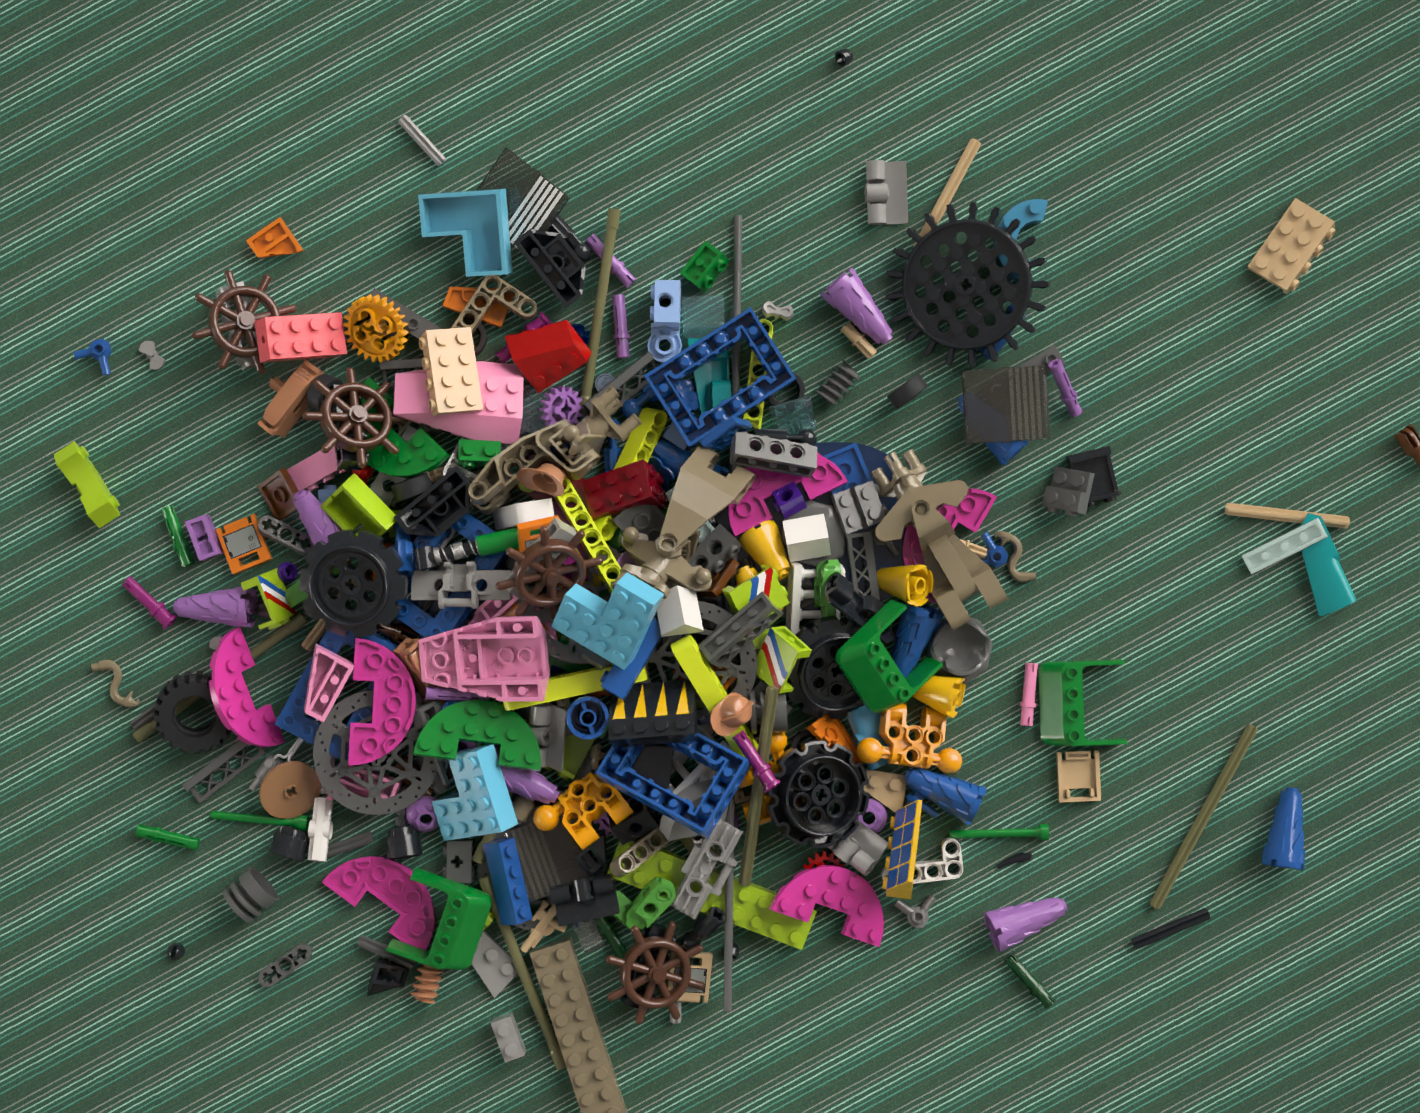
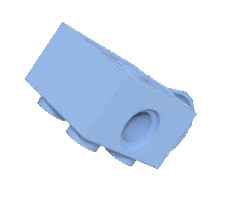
[647,280,682,363]

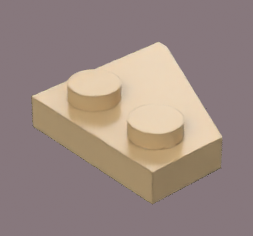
[864,769,907,813]

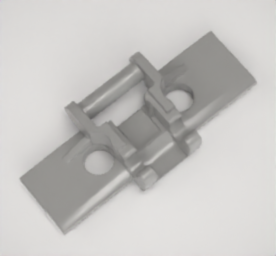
[411,561,511,609]
[671,819,743,919]

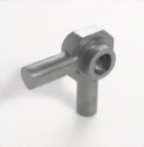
[894,894,936,929]

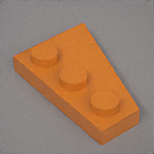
[443,287,514,329]
[806,713,864,764]

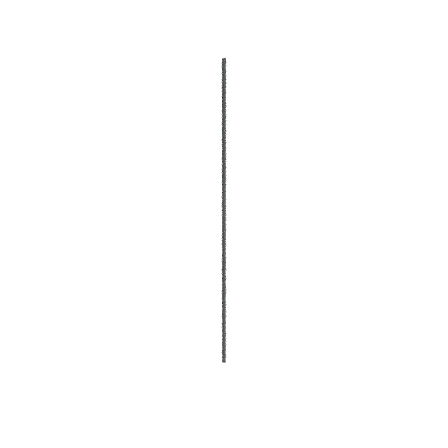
[723,215,742,1011]

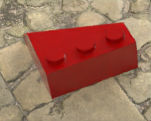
[505,320,592,394]

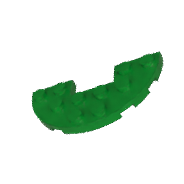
[361,377,450,478]
[413,700,541,772]

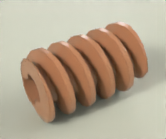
[411,963,444,1004]

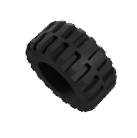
[154,670,231,754]

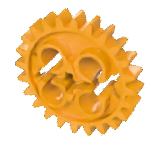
[343,294,409,363]

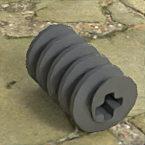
[815,360,860,406]

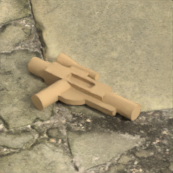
[520,899,567,953]

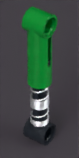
[412,528,540,571]

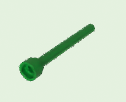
[209,811,310,832]
[948,824,1049,841]

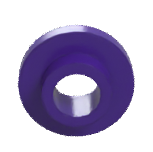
[277,562,298,583]

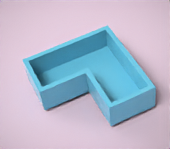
[418,189,513,277]
[551,573,664,670]
[432,744,518,841]

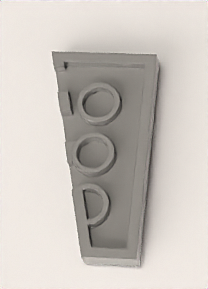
[471,930,518,999]

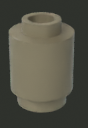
[512,795,535,824]

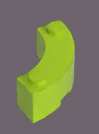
[54,441,120,528]

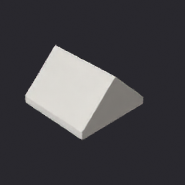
[782,513,831,562]
[656,585,703,637]

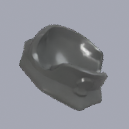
[781,500,847,567]
[927,617,993,684]

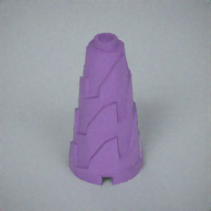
[820,267,893,345]
[293,489,342,545]
[173,587,258,628]
[494,745,560,805]
[984,897,1067,952]

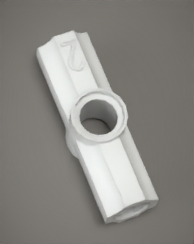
[308,797,333,862]

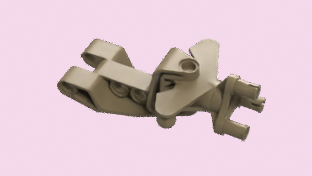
[468,386,642,515]
[611,444,756,601]
[870,449,1008,630]

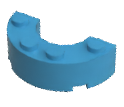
[993,199,1048,282]

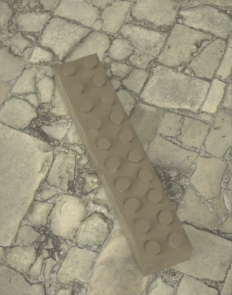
[530,937,628,1113]

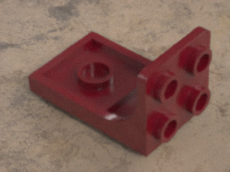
[582,459,668,521]

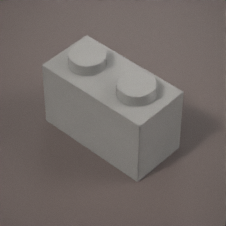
[491,1012,527,1063]

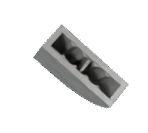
[659,779,729,841]

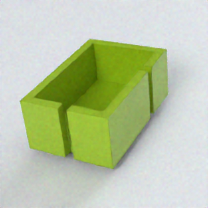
[320,473,396,536]

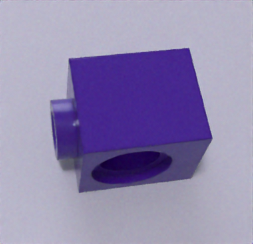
[772,481,807,519]

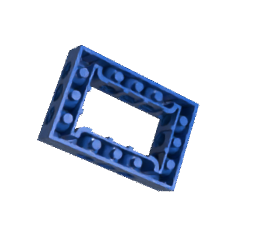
[644,307,796,448]
[374,512,509,638]
[275,630,398,760]
[596,732,751,839]

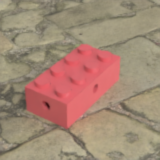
[254,312,347,363]

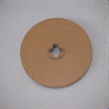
[259,761,321,819]

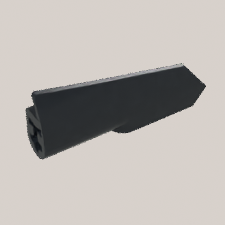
[825,572,896,644]

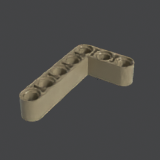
[451,275,537,334]
[610,824,719,877]

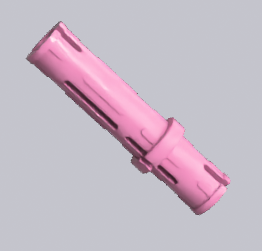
[1020,663,1038,726]

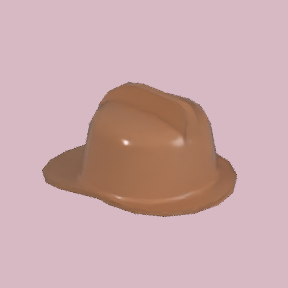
[517,463,566,496]
[710,692,754,736]

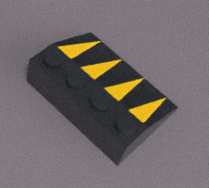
[609,680,698,748]

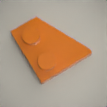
[246,217,304,259]

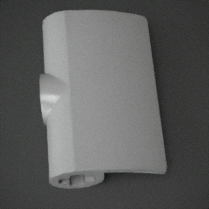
[865,160,908,225]
[529,703,567,772]
[828,819,889,876]

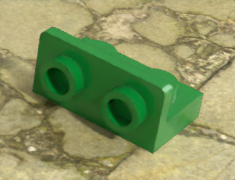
[680,241,729,293]
[458,439,501,469]

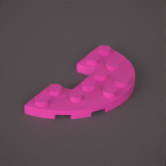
[729,452,848,537]
[902,488,997,604]
[209,627,285,747]
[348,638,416,765]
[322,856,435,950]
[769,865,884,947]

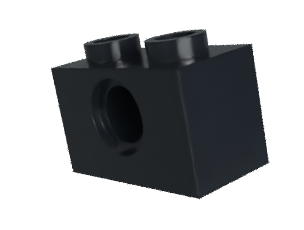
[609,801,659,845]

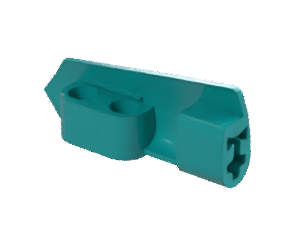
[688,337,731,414]
[1301,513,1357,616]

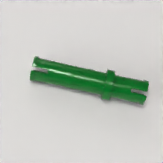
[160,505,194,568]
[135,824,200,851]

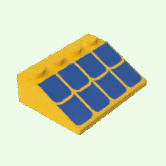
[882,800,922,899]

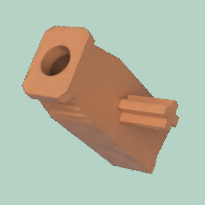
[257,359,326,438]
[393,638,449,706]

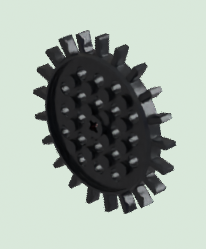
[886,202,1050,367]

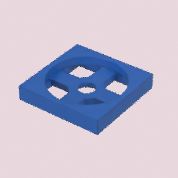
[700,417,753,451]

